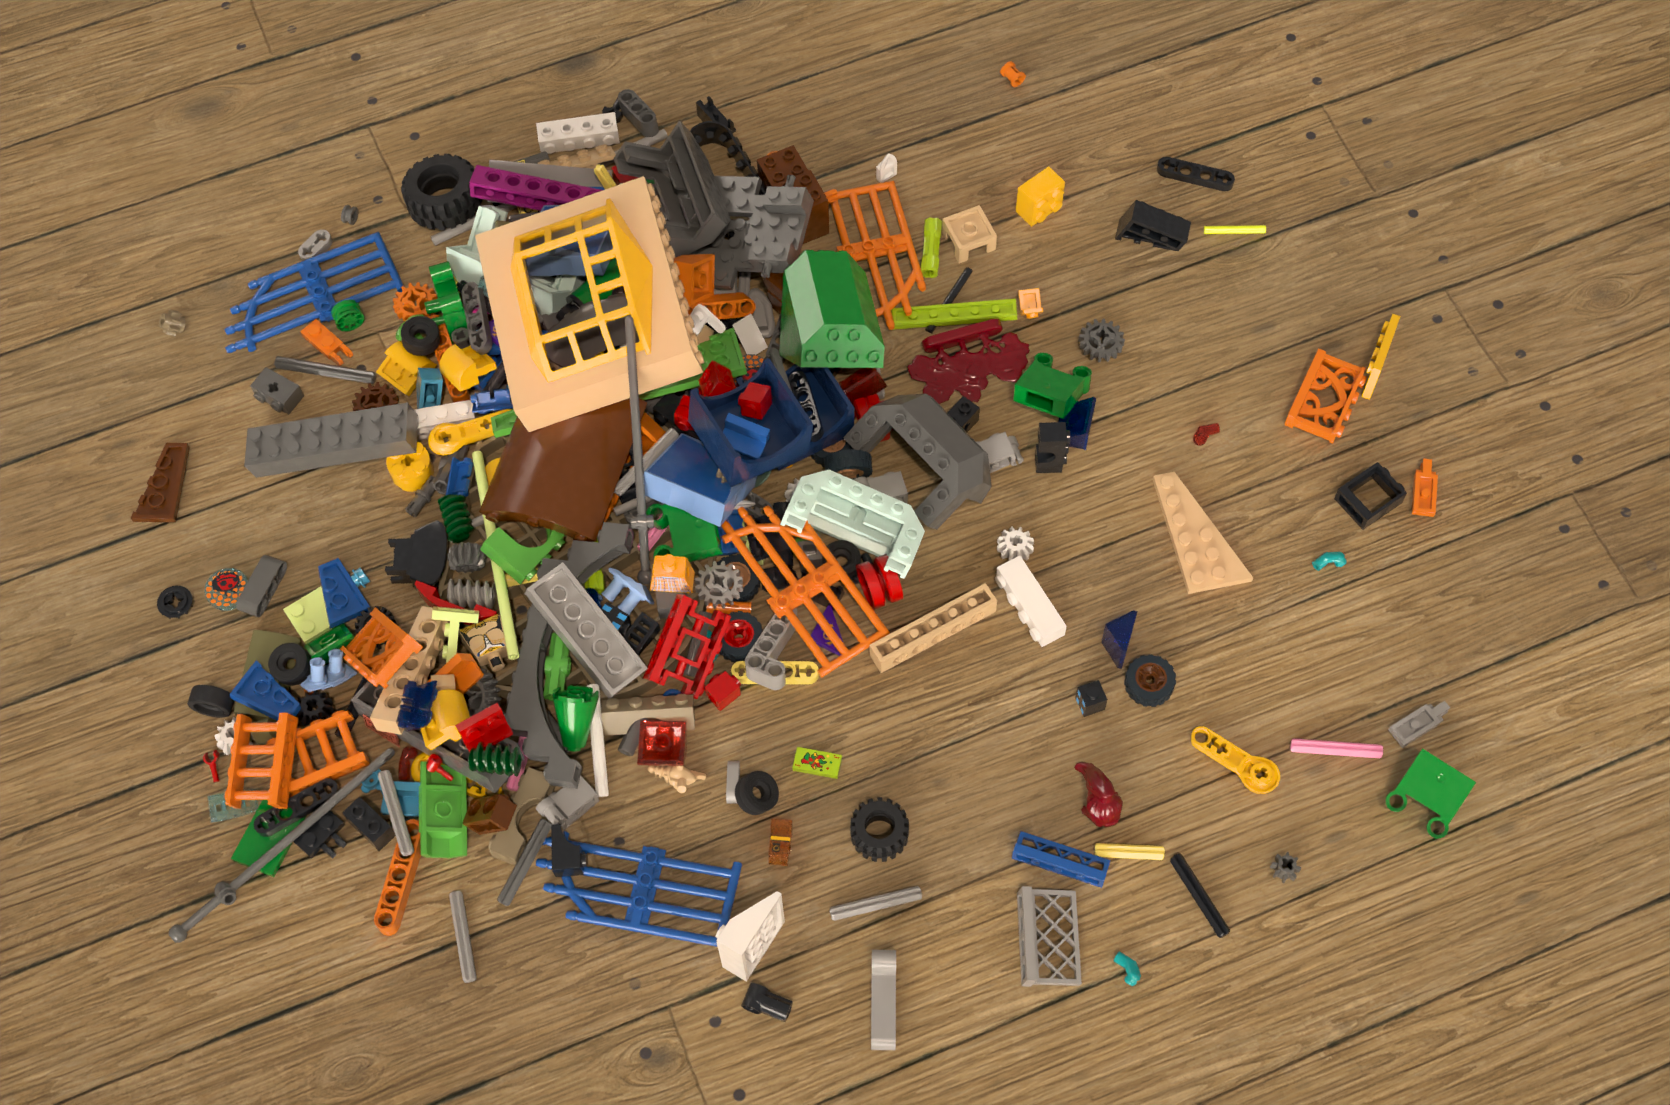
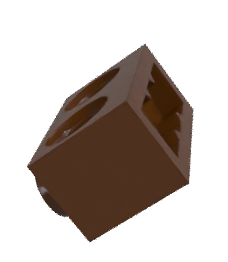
[462,793,517,835]

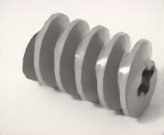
[447,579,496,609]

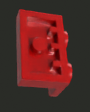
[455,703,513,753]

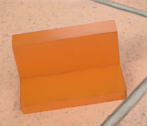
[427,653,484,695]

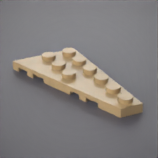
[1153,472,1253,594]

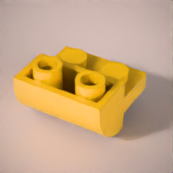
[376,341,437,396]
[440,344,497,392]
[416,689,470,750]

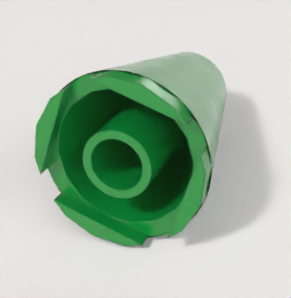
[552,686,599,752]

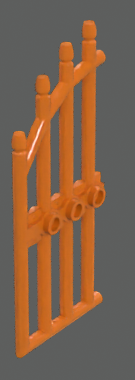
[830,180,926,330]
[721,505,890,678]

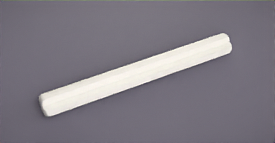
[587,684,609,797]

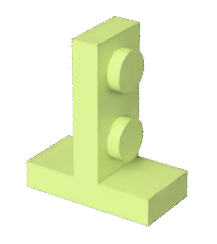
[432,606,479,663]

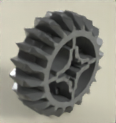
[464,668,502,717]

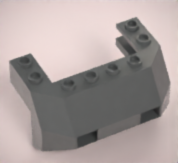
[614,120,731,257]
[843,394,992,530]

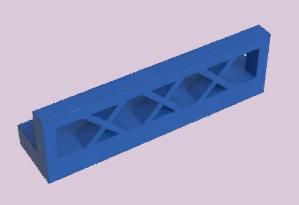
[1012,831,1110,888]

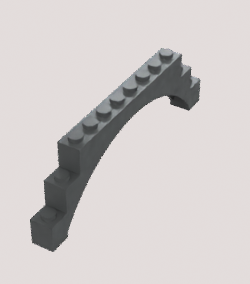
[504,522,634,789]

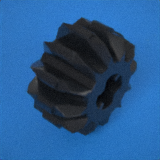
[296,690,335,727]

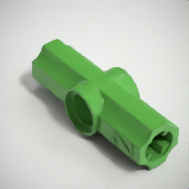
[543,632,571,701]

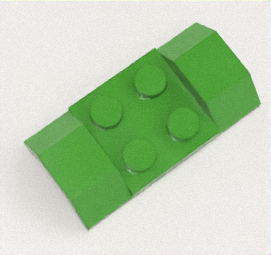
[419,761,467,858]

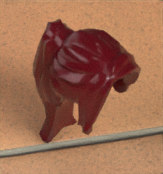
[1074,762,1123,827]

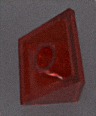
[838,368,888,405]
[637,720,687,766]

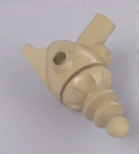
[648,762,706,793]

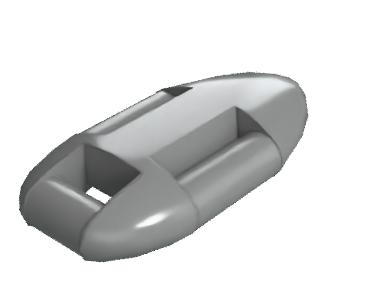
[745,288,775,338]

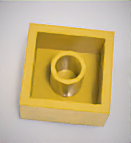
[1016,167,1065,227]

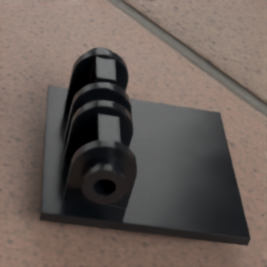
[744,508,790,562]

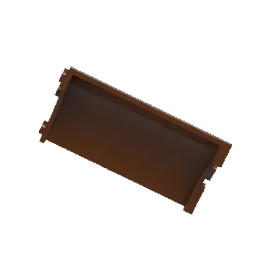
[479,398,647,542]

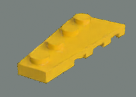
[1362,314,1401,400]

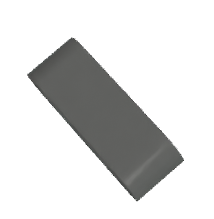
[618,89,659,137]
[237,555,287,617]

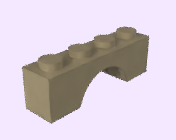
[601,694,695,735]
[489,767,556,865]

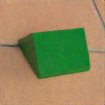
[304,623,354,666]

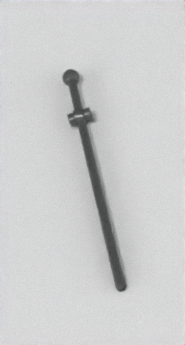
[625,316,654,585]
[168,748,395,943]

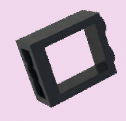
[1334,462,1407,530]

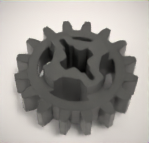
[1078,319,1125,362]

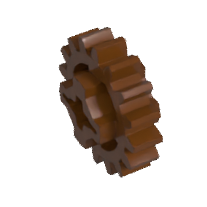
[352,382,399,411]

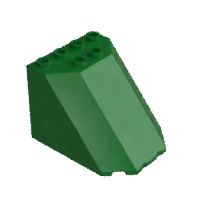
[779,250,885,368]

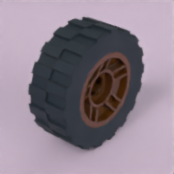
[1124,654,1176,707]

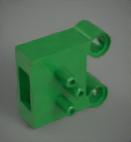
[424,261,468,344]
[1013,353,1092,419]
[646,504,723,562]
[1386,748,1476,838]

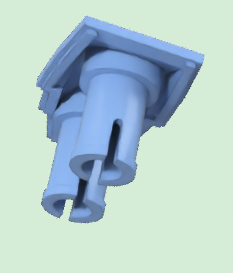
[601,567,654,615]
[300,649,357,692]

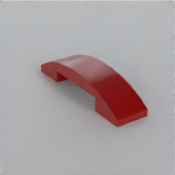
[415,580,497,625]

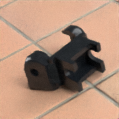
[385,520,447,591]

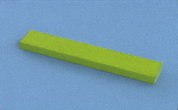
[892,298,1018,330]

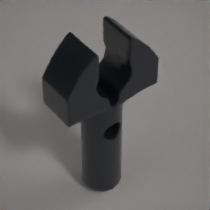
[602,97,623,123]

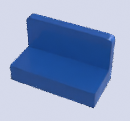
[723,413,770,459]

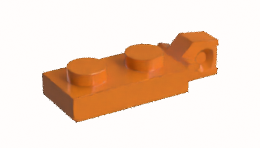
[1412,458,1438,517]

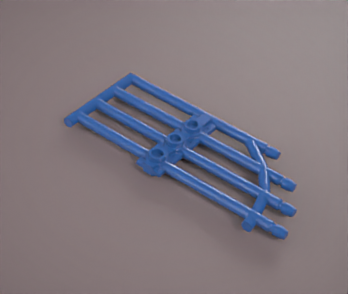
[224,231,404,353]
[536,831,742,947]

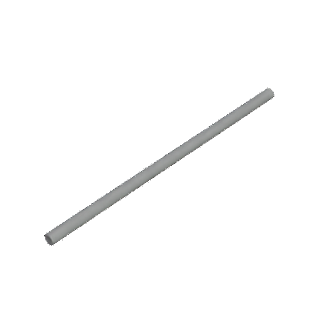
[430,129,668,246]

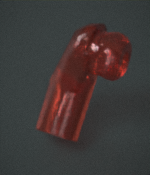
[1193,423,1220,446]
[398,746,418,781]

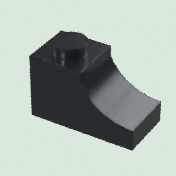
[551,824,588,877]

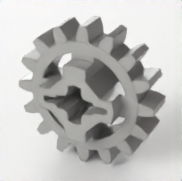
[695,561,743,609]

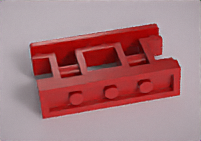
[643,594,731,700]

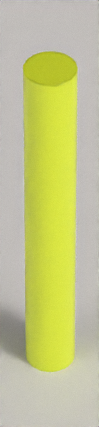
[1204,225,1266,234]

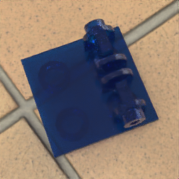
[396,680,438,731]

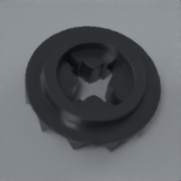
[157,585,193,619]

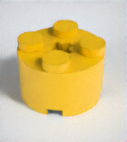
[386,442,434,492]

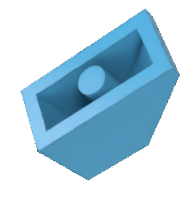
[416,368,443,409]

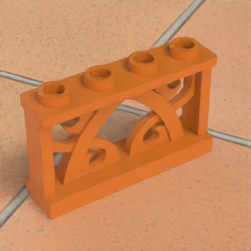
[1285,348,1367,444]
[340,607,423,689]

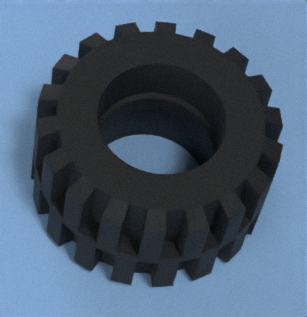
[850,797,909,862]

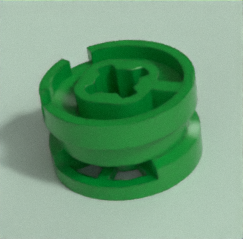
[331,300,365,331]

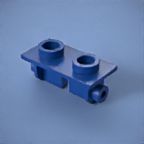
[470,388,513,414]
[446,457,473,497]

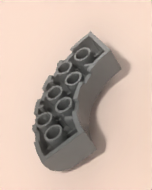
[545,293,639,367]

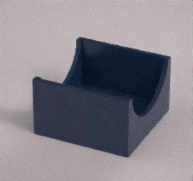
[688,358,813,487]
[736,364,854,471]

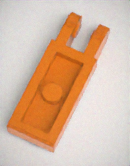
[300,319,353,366]

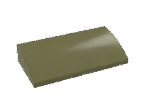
[234,630,301,721]

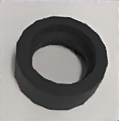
[187,685,235,718]

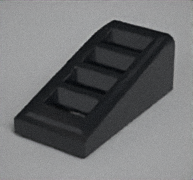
[623,612,661,656]

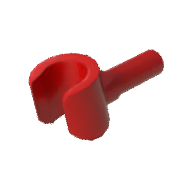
[203,750,220,783]
[427,754,453,781]

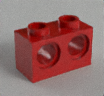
[698,360,736,397]

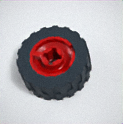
[719,611,763,663]

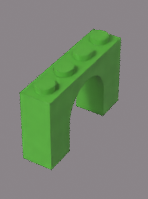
[480,527,566,585]

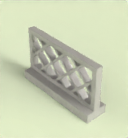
[1017,886,1082,987]

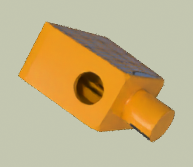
[650,554,695,593]

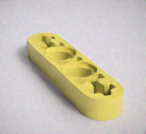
[731,661,819,684]

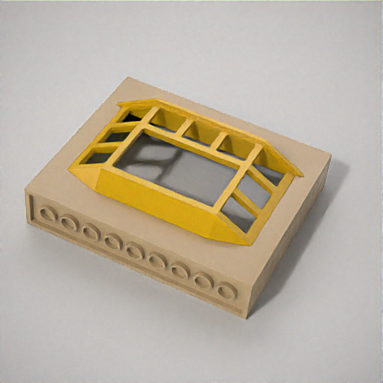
[475,176,705,432]

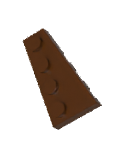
[131,443,190,523]

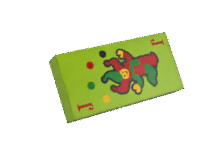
[792,747,842,779]

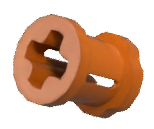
[1000,61,1026,88]

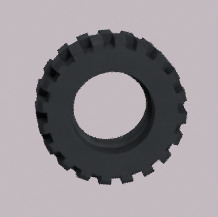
[401,153,483,230]

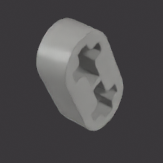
[298,230,332,261]
[726,761,740,804]

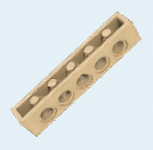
[870,583,997,673]
[370,606,450,735]

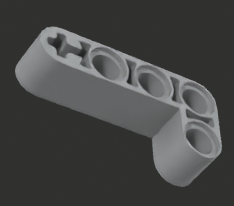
[745,608,798,690]
[871,950,896,1050]

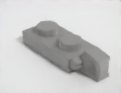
[1388,701,1450,748]

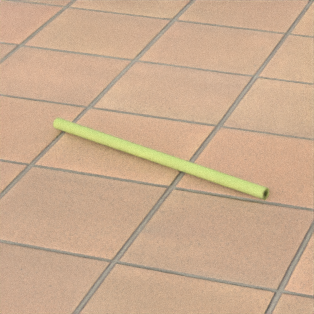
[472,451,519,660]

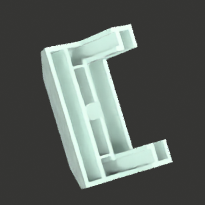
[446,205,585,315]
[780,470,925,579]

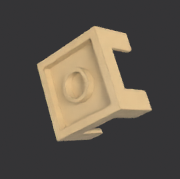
[942,205,997,263]

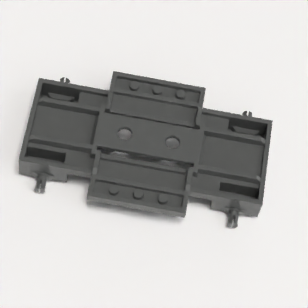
[610,175,814,290]

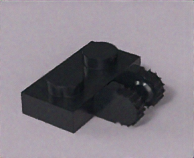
[293,810,347,859]

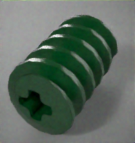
[438,494,474,543]
[468,742,522,777]

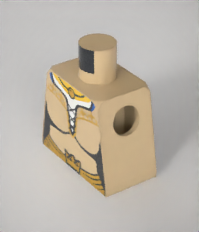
[459,614,508,672]

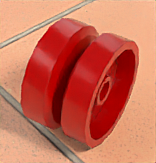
[856,554,903,610]

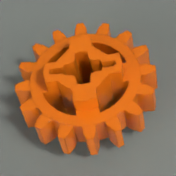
[393,282,438,321]

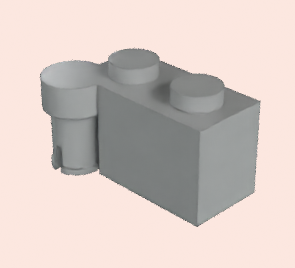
[977,432,1024,473]
[854,471,908,503]
[536,775,599,830]

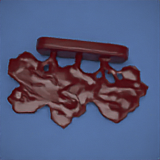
[907,319,1030,404]

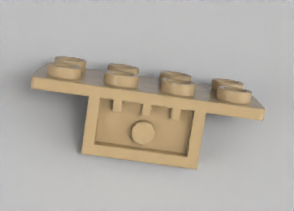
[538,144,616,169]

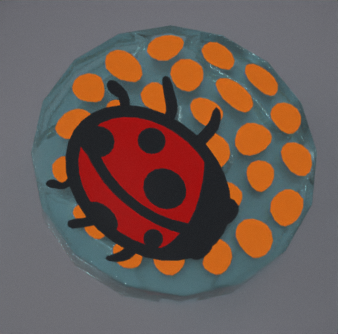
[204,568,248,611]

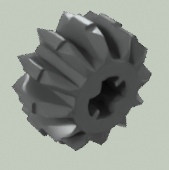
[448,542,486,573]

